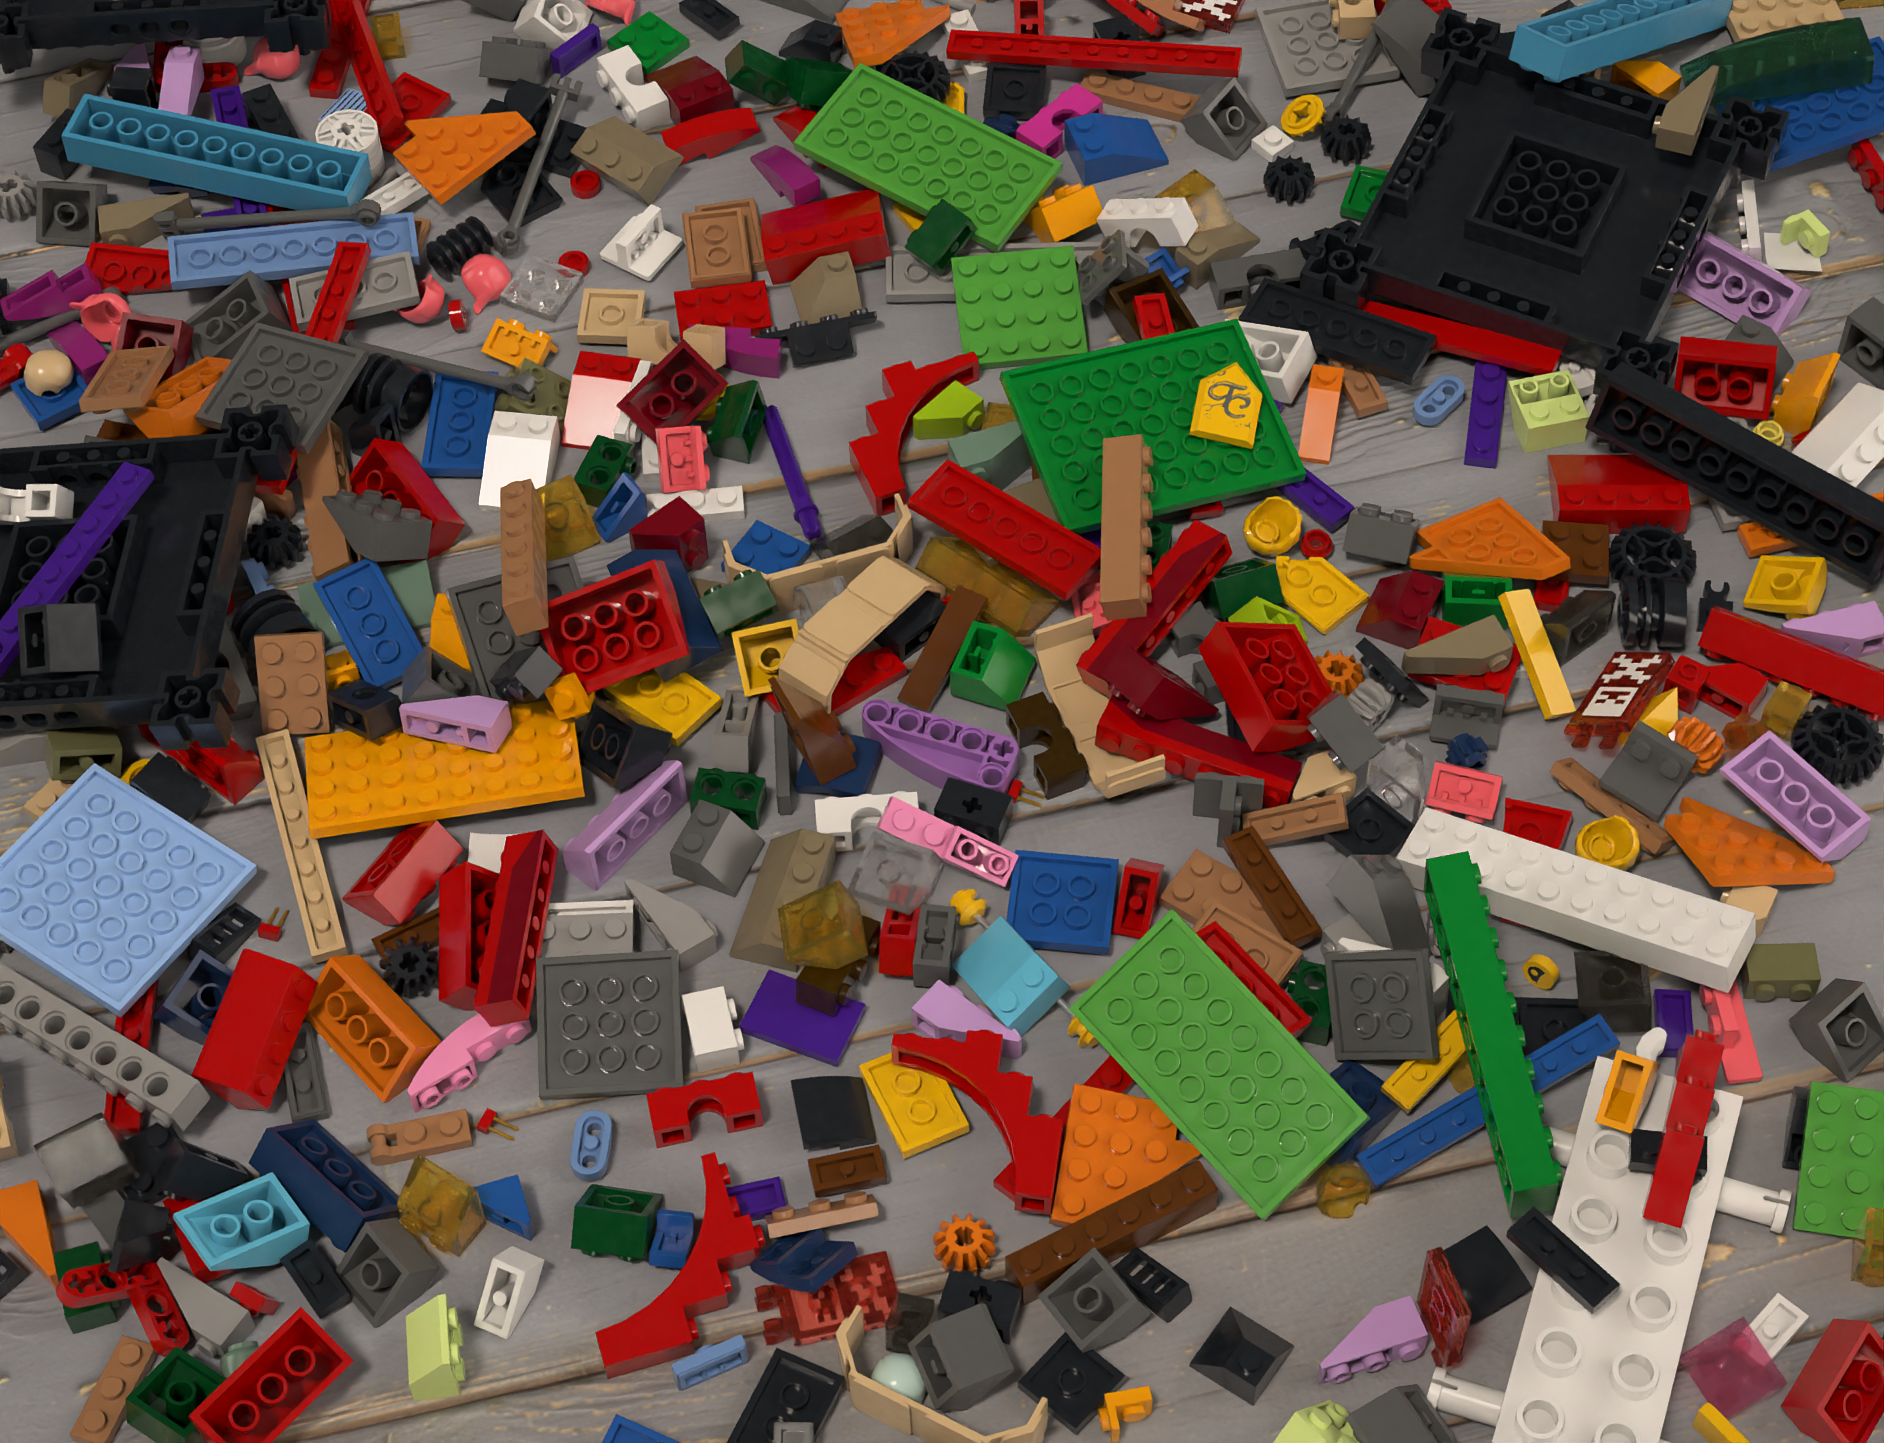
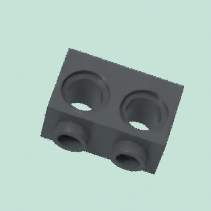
[913,904,957,987]

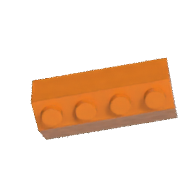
[123,356,232,438]
[305,955,442,1103]

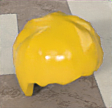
[1243,496,1302,557]
[1575,815,1640,871]

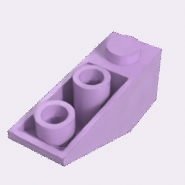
[1780,601,1884,658]
[912,980,1022,1059]
[1317,1295,1428,1385]

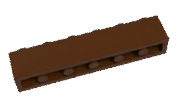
[1005,1160,1218,1306]

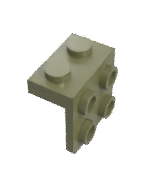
[494,358,571,434]

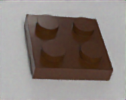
[1541,520,1609,585]

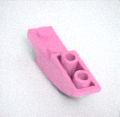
[876,796,1019,887]
[407,1014,532,1113]

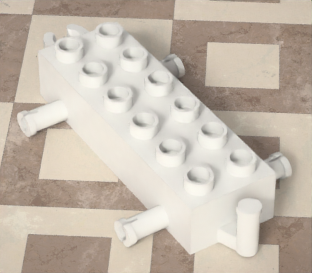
[1427,1027,1792,1443]

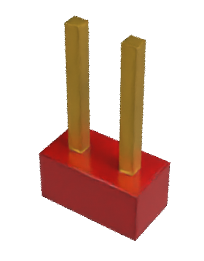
[1007,779,1045,808]
[257,907,289,942]
[477,1108,519,1141]

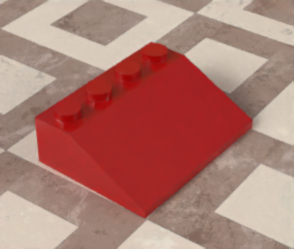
[761,189,891,285]
[1547,455,1691,534]
[540,559,691,695]
[1198,622,1332,752]

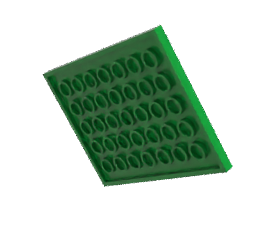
[999,319,1307,534]

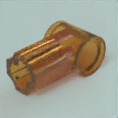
[1721,712,1773,751]

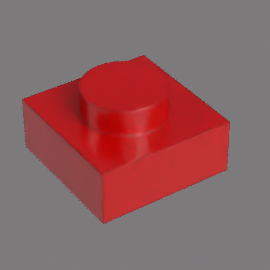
[229,1281,281,1317]

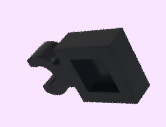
[1696,580,1733,632]

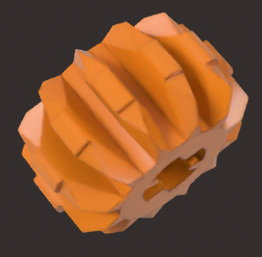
[1315,650,1364,698]
[1666,716,1725,774]
[933,1212,996,1274]

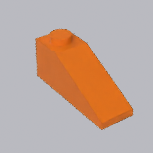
[1298,364,1344,465]
[0,1179,59,1290]

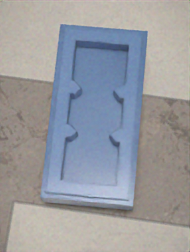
[671,1334,749,1391]

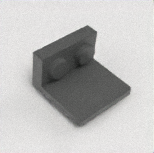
[1598,720,1699,820]

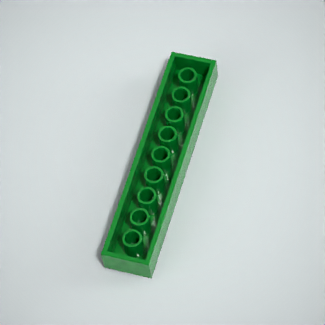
[1424,851,1563,1218]

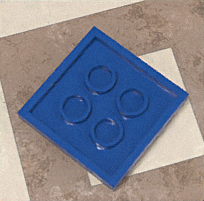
[1006,850,1119,955]

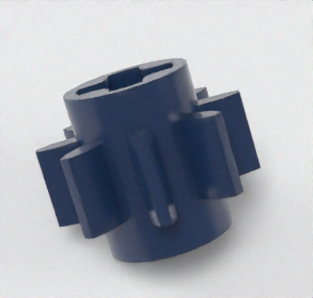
[1445,733,1489,770]

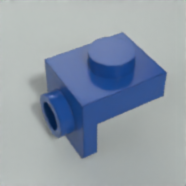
[1144,247,1190,290]
[649,1209,694,1269]

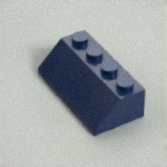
[606,549,723,682]
[249,1119,410,1253]

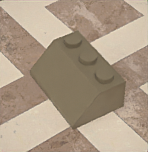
[570,116,684,206]

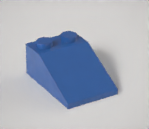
[1064,113,1169,186]

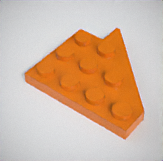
[835,0,951,69]
[392,111,536,206]
[1409,497,1571,580]
[1663,797,1836,887]
[1049,1083,1203,1227]

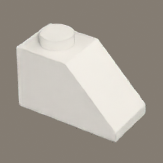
[474,1246,544,1339]

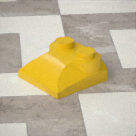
[1743,555,1827,621]

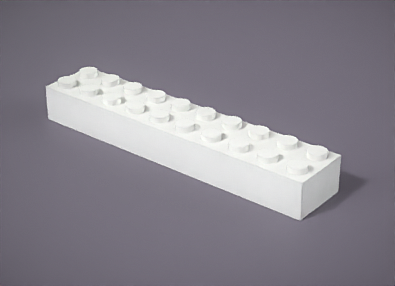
[1396,807,1756,993]

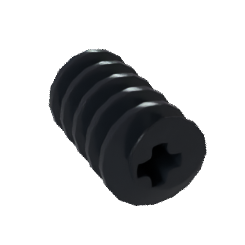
[426,216,494,279]

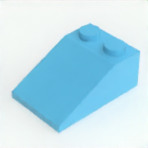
[952,915,1071,1037]
[173,1172,310,1271]

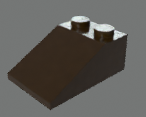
[1103,268,1199,343]

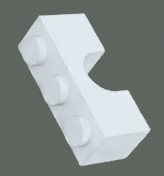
[596,45,671,132]
[1096,197,1198,247]
[0,484,74,525]
[815,791,919,851]

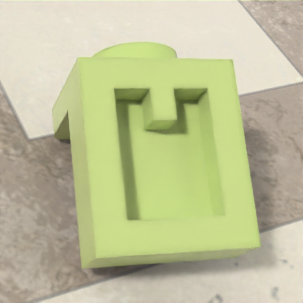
[1780,209,1830,258]

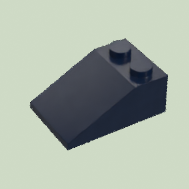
[153,949,234,1045]
[1325,1060,1402,1173]

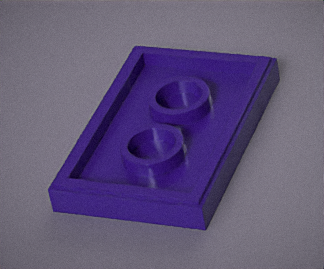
[739,969,866,1067]

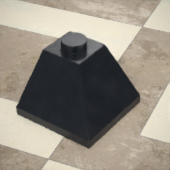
[1189,1306,1294,1406]

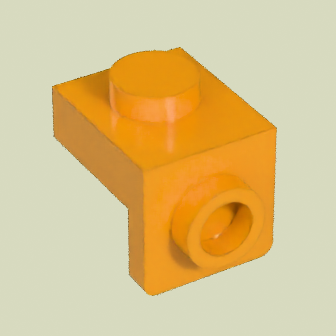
[544,673,596,720]

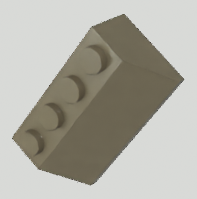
[729,829,837,973]

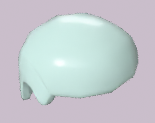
[871,1353,927,1405]

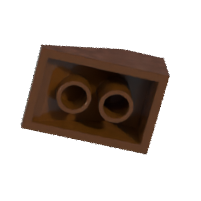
[768,677,857,786]

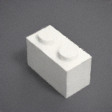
[682,986,744,1073]

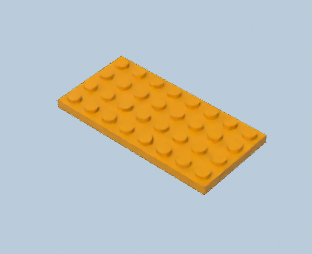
[304,700,585,839]

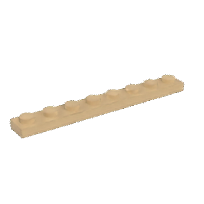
[255,729,348,964]

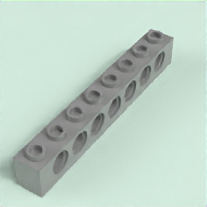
[0,963,211,1132]

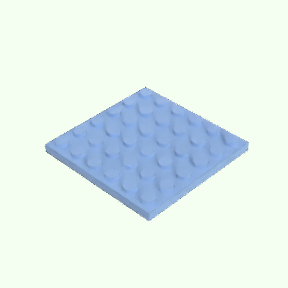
[0,763,257,1018]

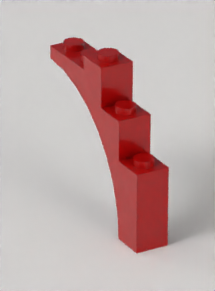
[849,351,979,518]
[891,1029,1063,1215]
[1642,1029,1725,1228]
[595,1152,766,1379]

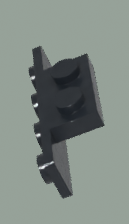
[755,308,877,368]

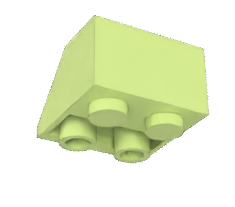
[1508,370,1590,453]
[406,1294,465,1401]
[1273,1400,1359,1443]

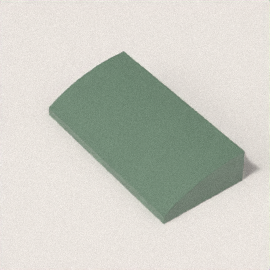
[297,559,435,649]

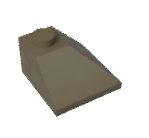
[790,251,862,325]

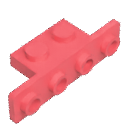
[1699,979,1763,1084]

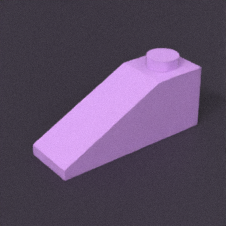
[158,45,205,116]
[399,695,512,753]

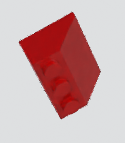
[1674,336,1778,420]
[342,820,464,926]
[1781,1319,1884,1443]

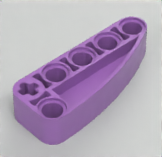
[861,699,1019,794]

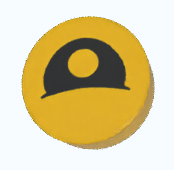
[1522,954,1560,989]

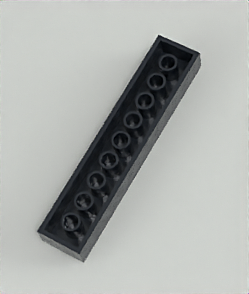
[1585,362,1884,585]

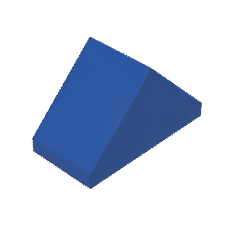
[589,472,648,543]
[464,1174,535,1241]

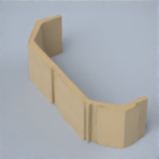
[722,493,913,615]
[778,556,946,714]
[1034,613,1166,798]
[836,1305,1048,1443]

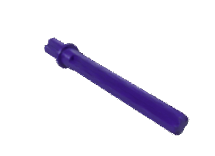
[763,405,822,540]

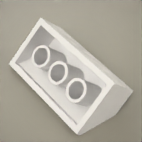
[1791,382,1884,487]

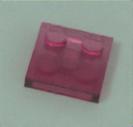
[1679,1317,1788,1421]

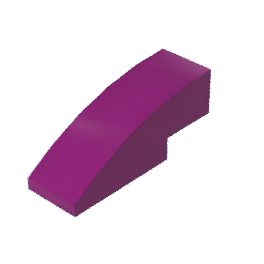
[750,145,821,207]
[0,263,103,321]
[46,321,108,386]
[688,325,782,379]

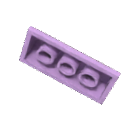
[1678,231,1812,337]
[1720,730,1871,862]
[562,760,688,891]

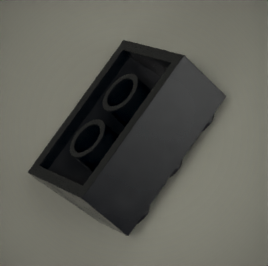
[578,696,673,790]

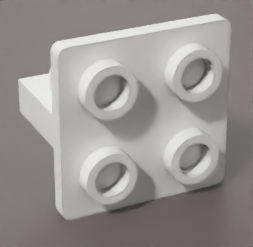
[600,204,683,281]

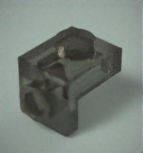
[885,1292,934,1356]

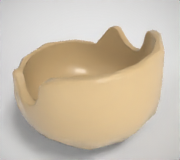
[24,350,74,396]

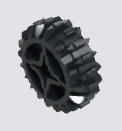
[876,50,951,104]
[1609,520,1697,592]
[1790,702,1884,790]

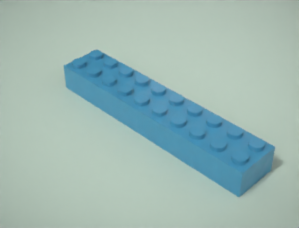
[1509,0,1733,83]
[61,94,372,210]

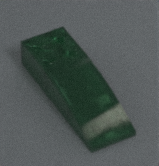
[1679,17,1875,106]

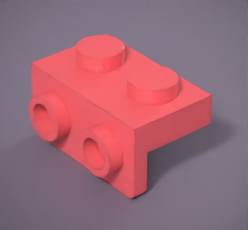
[655,425,710,493]
[1425,760,1503,823]

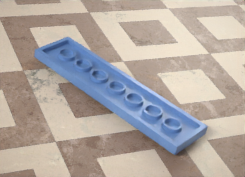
[167,212,420,290]

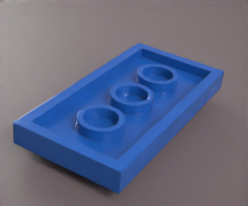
[421,371,499,477]
[313,558,423,689]

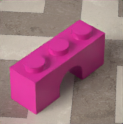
[1016,83,1103,159]

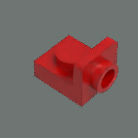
[1662,655,1711,715]

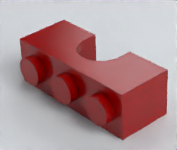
[646,1072,763,1148]

